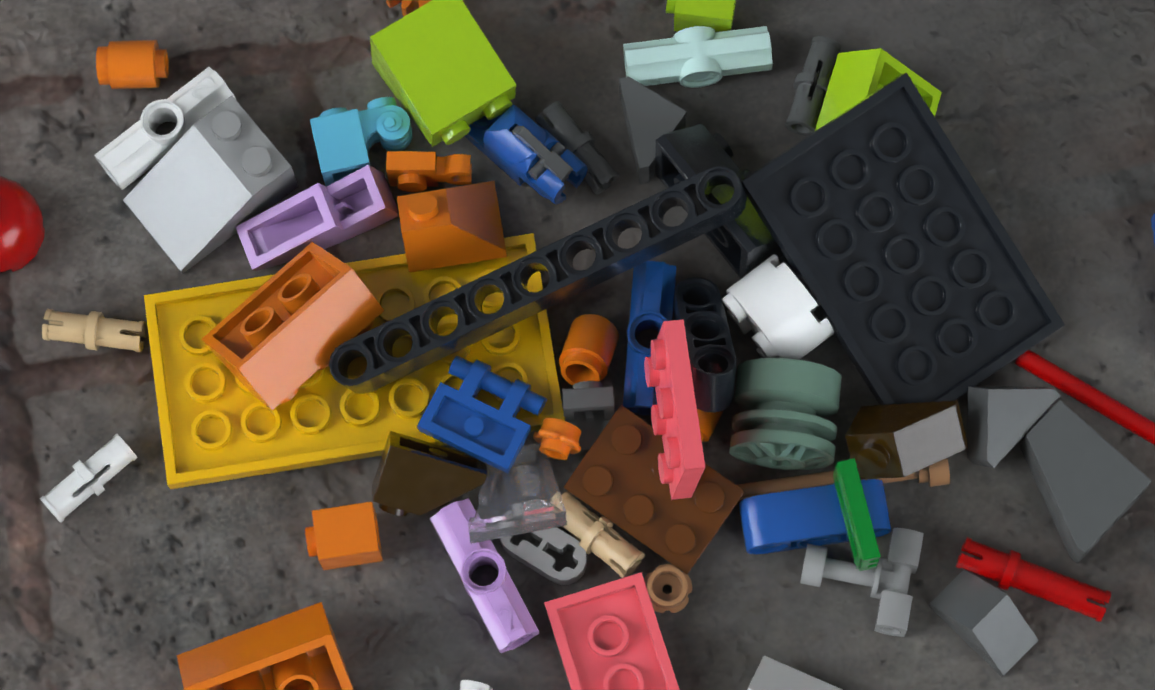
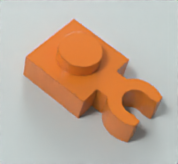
[386,151,472,192]

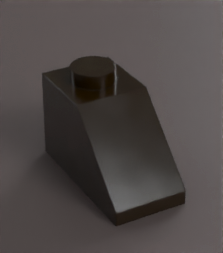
[845,400,968,479]
[372,431,487,516]

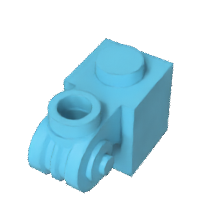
[310,97,413,187]

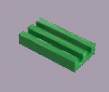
[832,458,881,571]

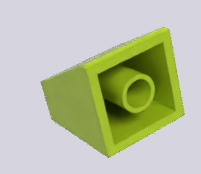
[370,0,516,147]

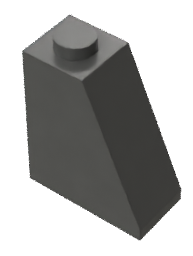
[1020,400,1152,564]

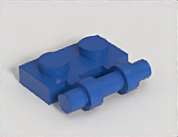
[417,356,547,474]

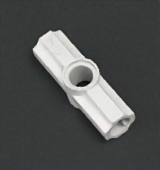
[94,67,236,190]

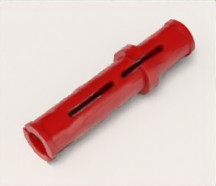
[955,537,1112,622]

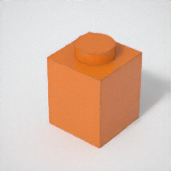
[305,501,383,570]

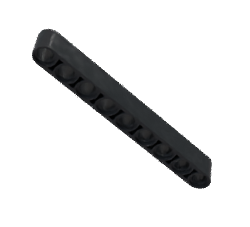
[329,166,747,394]

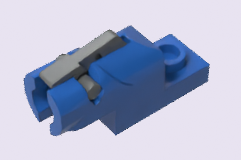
[464,104,588,205]

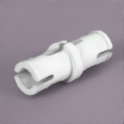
[39,433,138,523]

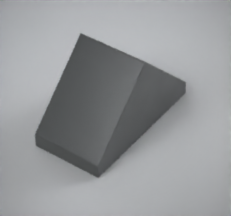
[619,76,687,185]
[967,386,1061,468]
[929,569,1038,677]

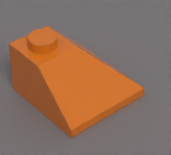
[397,180,507,273]

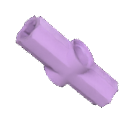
[430,498,539,653]

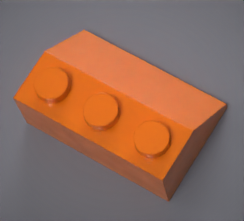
[201,242,385,411]
[176,602,354,690]

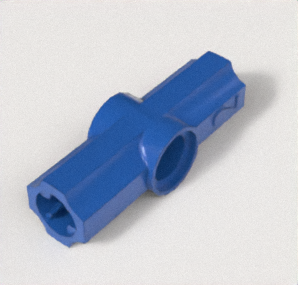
[622,261,677,416]

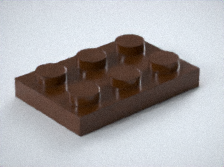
[563,405,745,574]

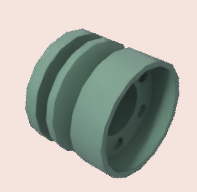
[729,358,842,470]

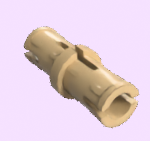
[42,309,147,353]
[547,491,645,578]

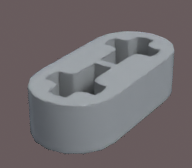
[499,510,587,585]

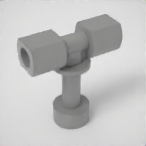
[800,528,924,637]

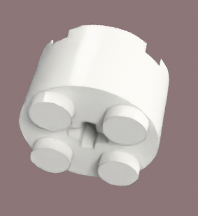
[722,254,834,360]

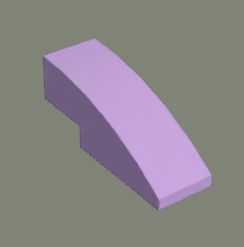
[235,165,399,271]

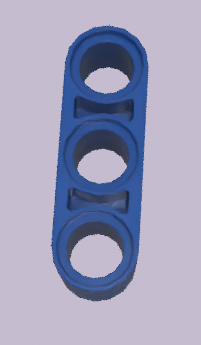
[739,479,892,554]

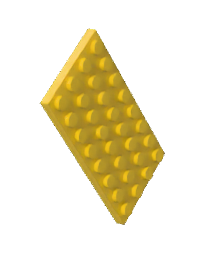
[144,233,565,489]

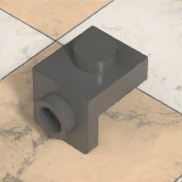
[562,381,614,453]

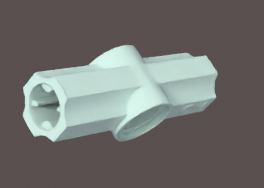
[623,26,773,88]

